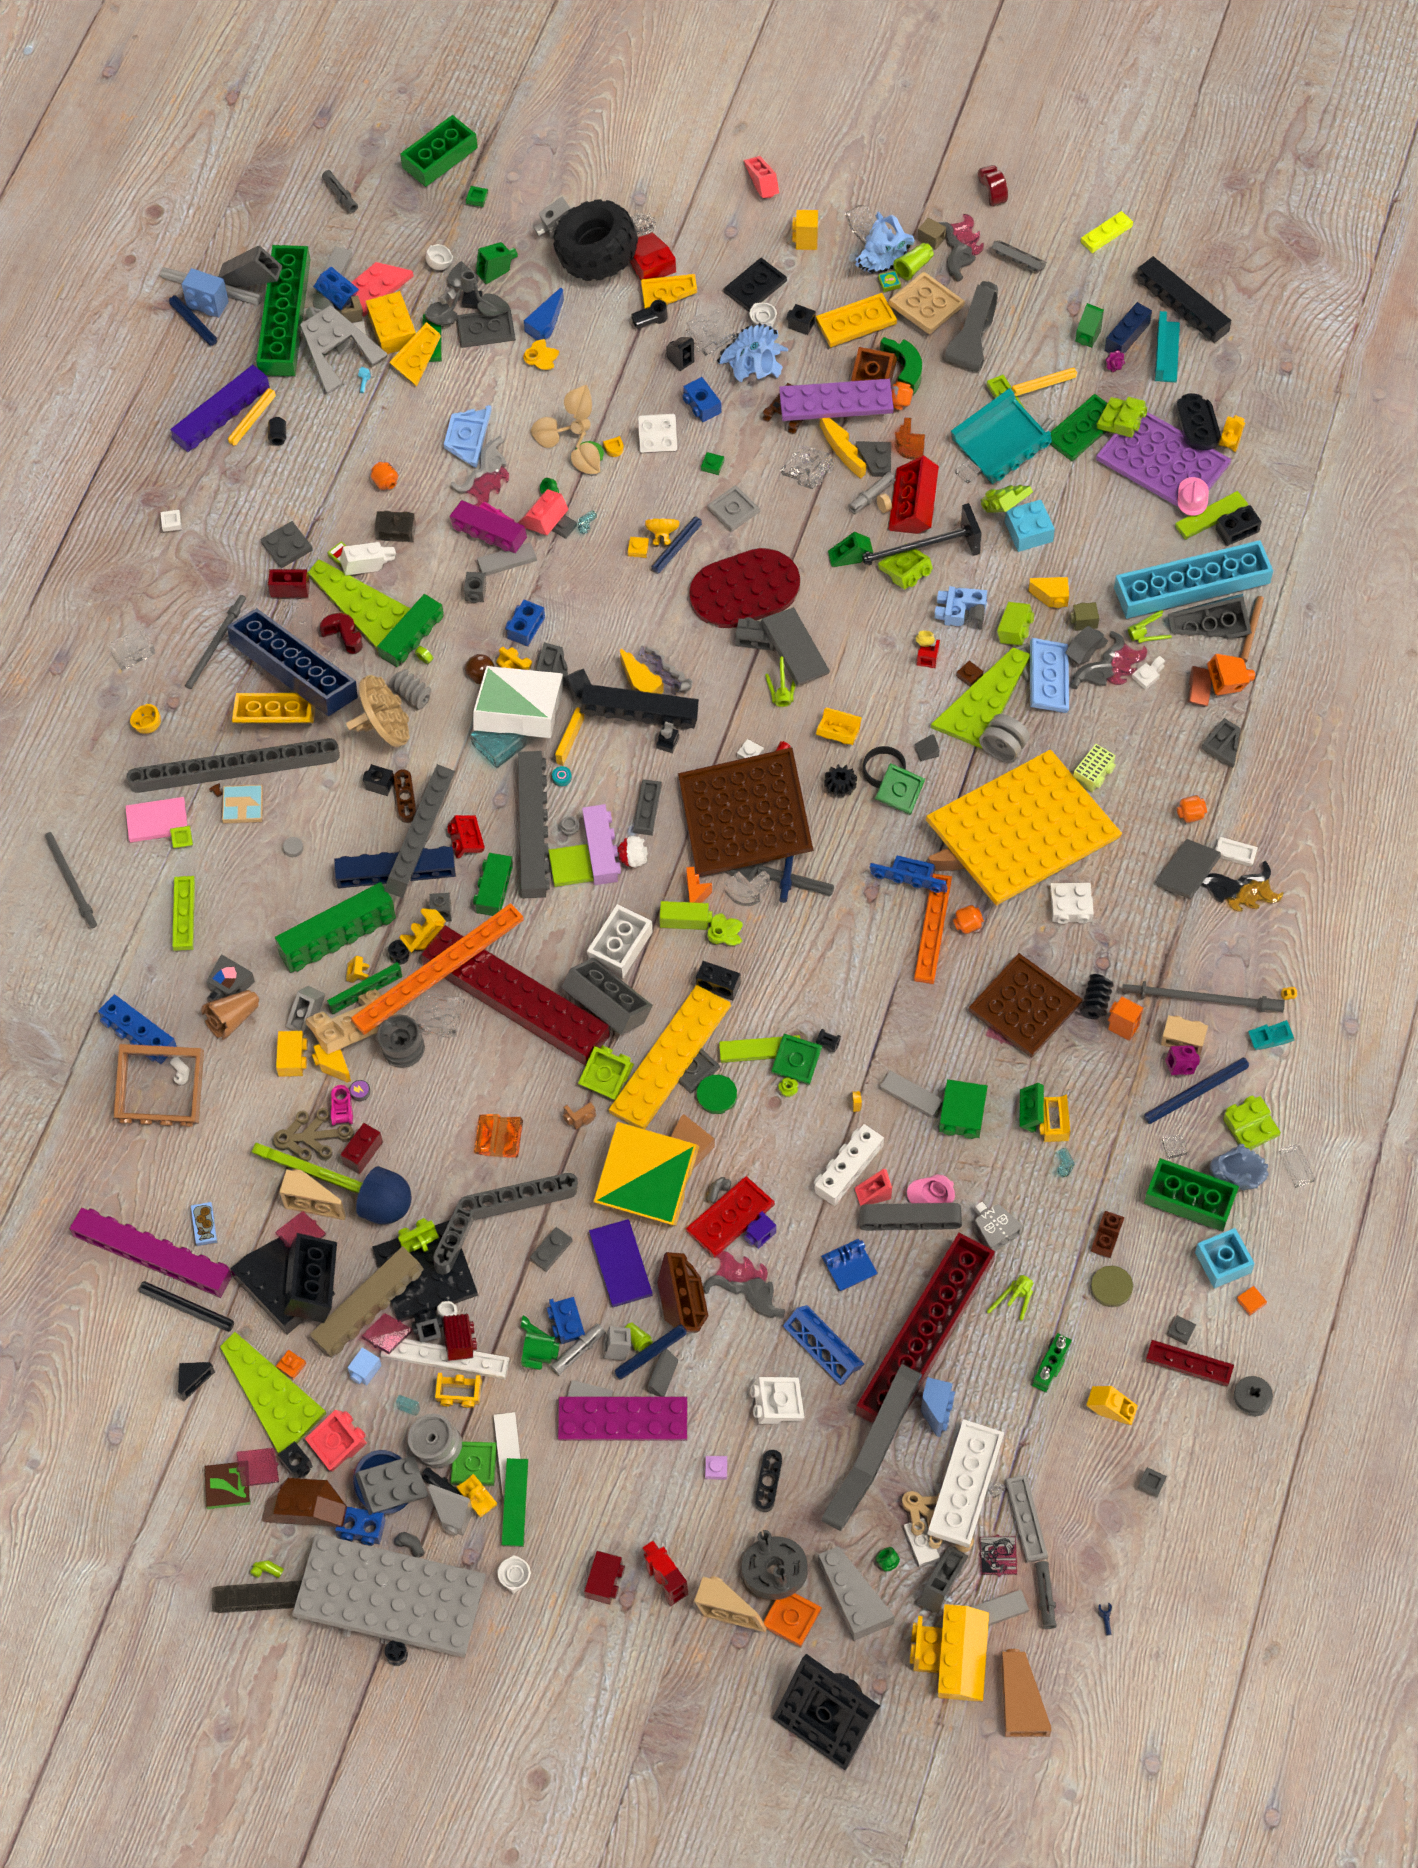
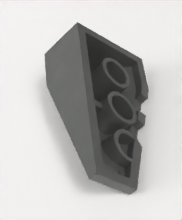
[1168,594,1252,638]

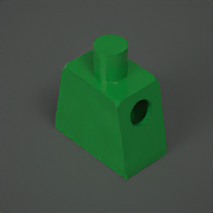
[476,242,518,284]

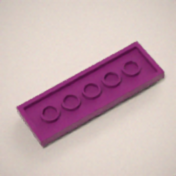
[558,1397,688,1441]

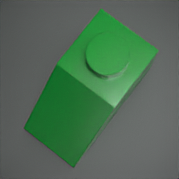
[1075,303,1104,348]
[828,531,873,567]

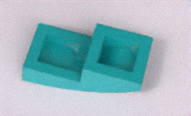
[1248,1020,1295,1050]

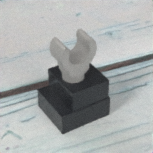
[656,722,680,754]

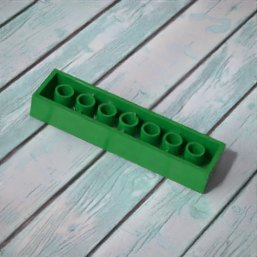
[256,245,311,376]

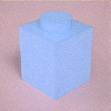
[348,1348,382,1386]

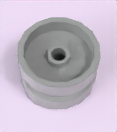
[979,714,1030,763]
[408,1413,462,1468]

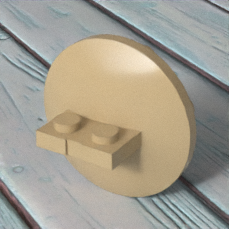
[346,675,410,747]

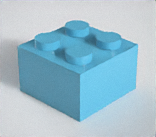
[1005,500,1055,552]
[1195,1228,1255,1289]

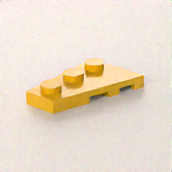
[641,274,697,308]
[390,322,441,387]

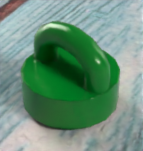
[540,478,559,494]
[876,1547,900,1572]

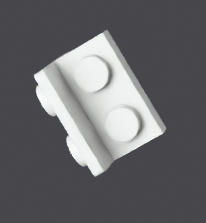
[638,413,677,452]

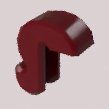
[978,165,1008,206]
[320,613,363,654]

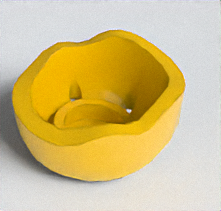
[130,704,161,734]

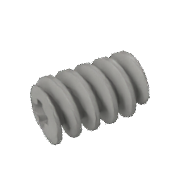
[389,669,431,709]

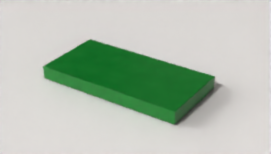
[1050,394,1108,462]

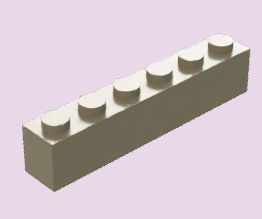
[310,1246,424,1357]

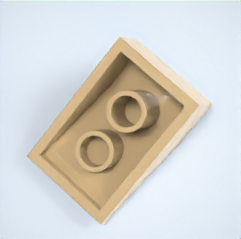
[280,1169,346,1220]
[694,1576,767,1632]

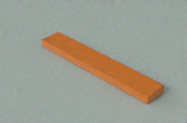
[914,873,952,984]

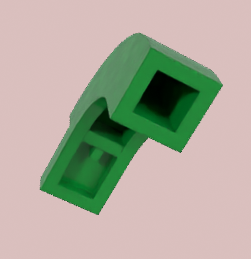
[880,337,922,396]

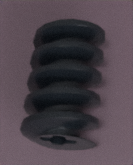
[1080,974,1114,1019]

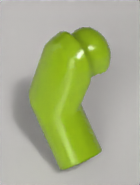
[250,1560,284,1578]

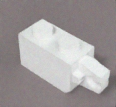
[340,542,396,575]

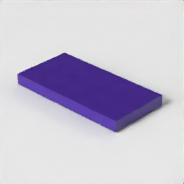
[589,1219,653,1308]

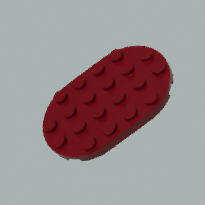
[689,548,800,628]

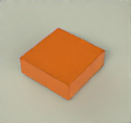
[1237,1286,1267,1315]

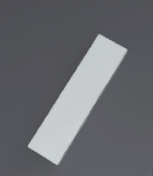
[494,1412,520,1499]

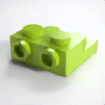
[1097,397,1148,438]
[980,485,1033,513]
[878,543,933,590]
[578,1045,634,1100]
[1223,1095,1281,1150]

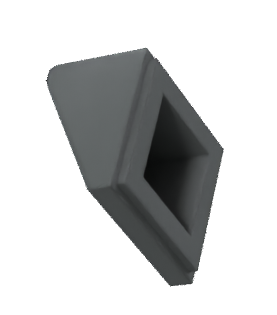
[915,734,940,761]

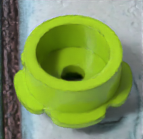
[778,1077,798,1097]

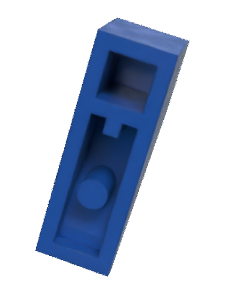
[524,287,564,340]

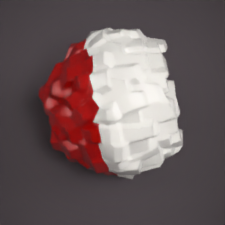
[617,836,648,868]

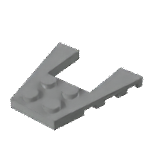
[300,305,388,395]

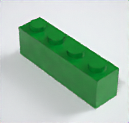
[377,594,444,667]

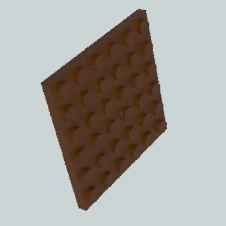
[678,747,814,877]

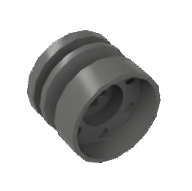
[377,1014,425,1068]

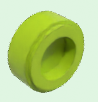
[415,646,434,664]

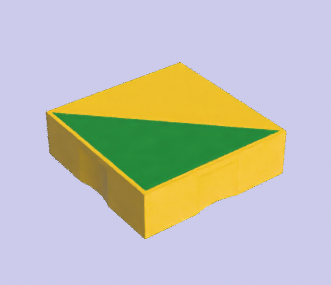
[594,1122,700,1226]

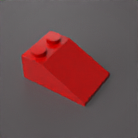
[629,232,676,280]

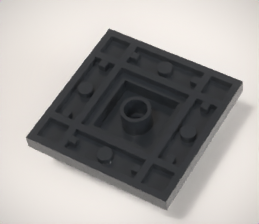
[772,1654,880,1771]

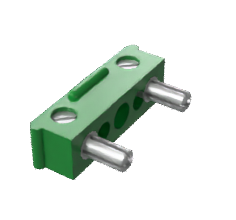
[1032,1333,1072,1393]

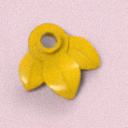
[523,339,559,370]

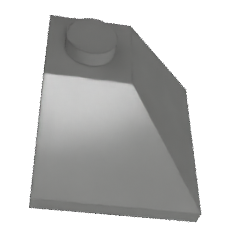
[428,1484,473,1536]

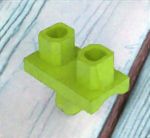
[398,1218,439,1253]

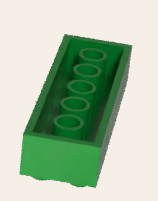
[275,882,396,973]

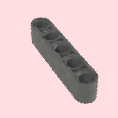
[859,1203,962,1231]

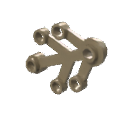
[273,1108,354,1162]

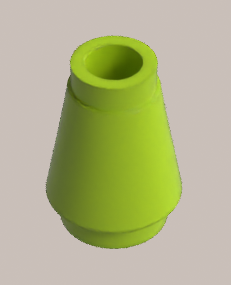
[624,1322,653,1352]

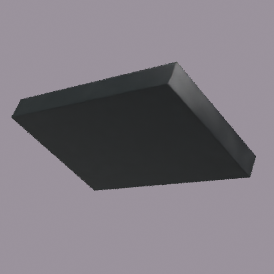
[723,257,787,312]

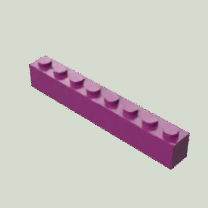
[69,1207,232,1298]

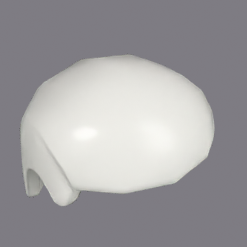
[426,244,453,271]

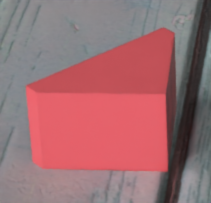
[855,1169,892,1206]

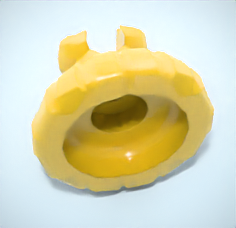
[645,518,680,545]

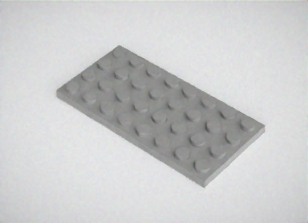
[293,1533,486,1658]

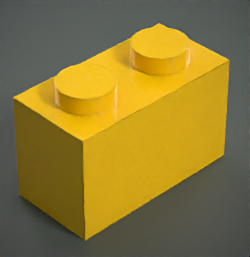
[276,1031,308,1077]

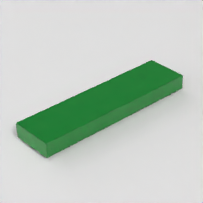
[327,962,402,1015]
[502,1458,529,1547]

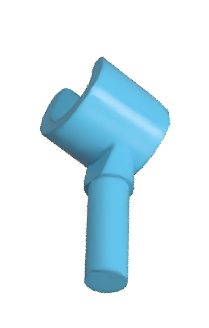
[358,367,371,393]

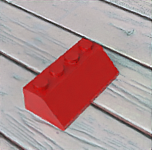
[889,455,939,534]

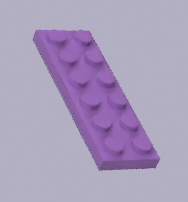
[779,379,894,421]

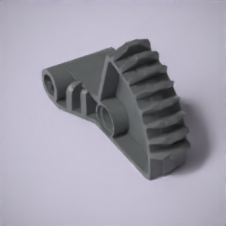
[944,281,998,372]

